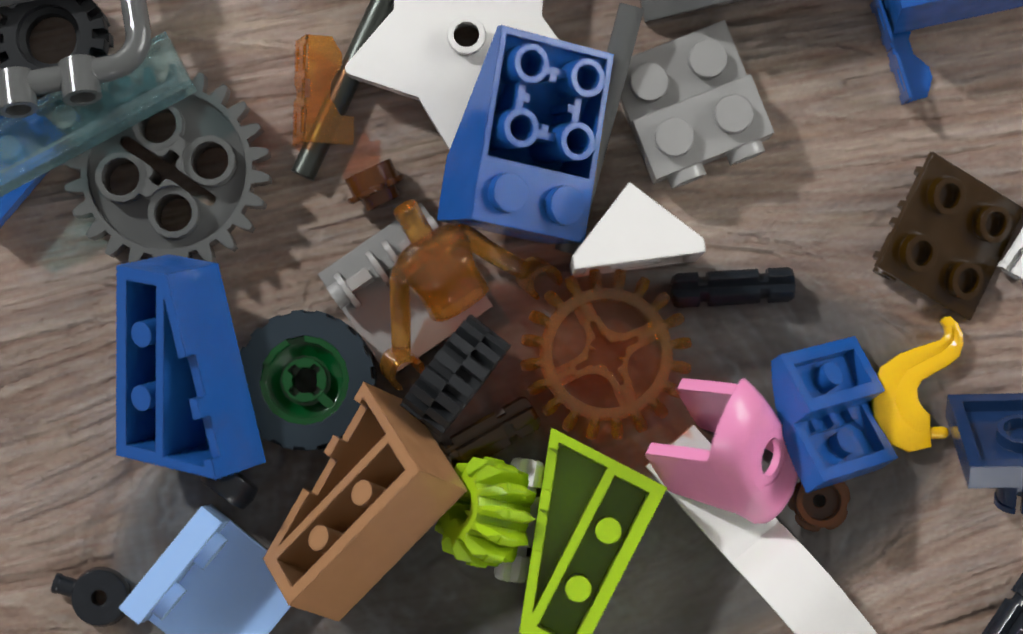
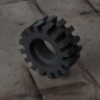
[0,0,114,100]
[400,314,512,437]

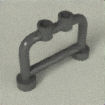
[0,0,151,118]

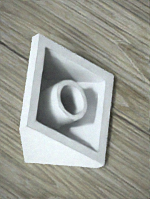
[569,182,706,278]

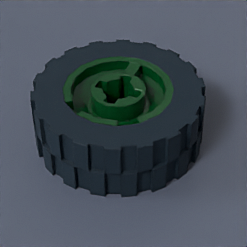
[240,310,378,451]

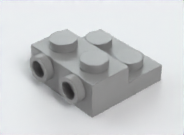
[620,20,775,189]

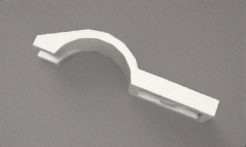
[645,425,877,634]

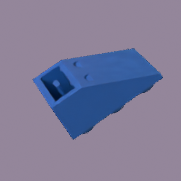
[437,25,614,244]

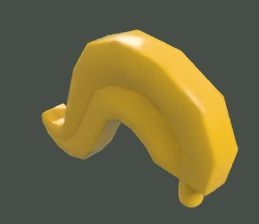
[870,316,963,453]

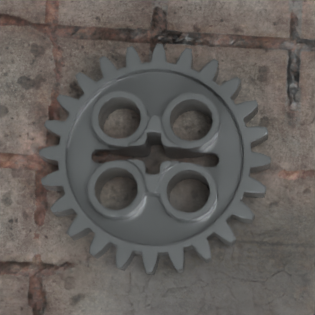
[63,67,272,263]

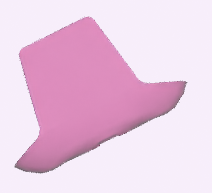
[645,378,798,524]

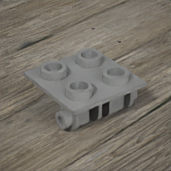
[318,203,493,378]

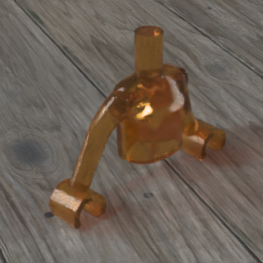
[379,199,563,390]

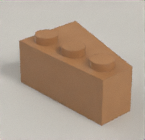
[263,381,467,622]

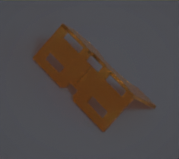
[292,34,354,147]

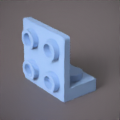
[119,504,291,634]

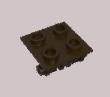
[872,152,1023,321]

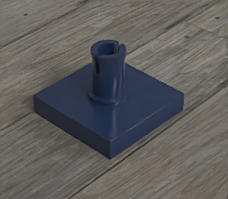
[945,393,1023,514]

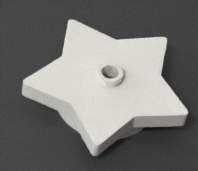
[345,0,559,150]

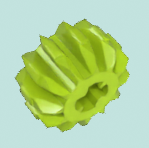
[435,457,536,568]

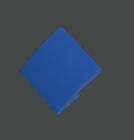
[771,336,898,493]

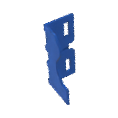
[870,0,933,105]

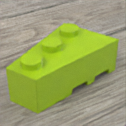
[519,427,667,634]

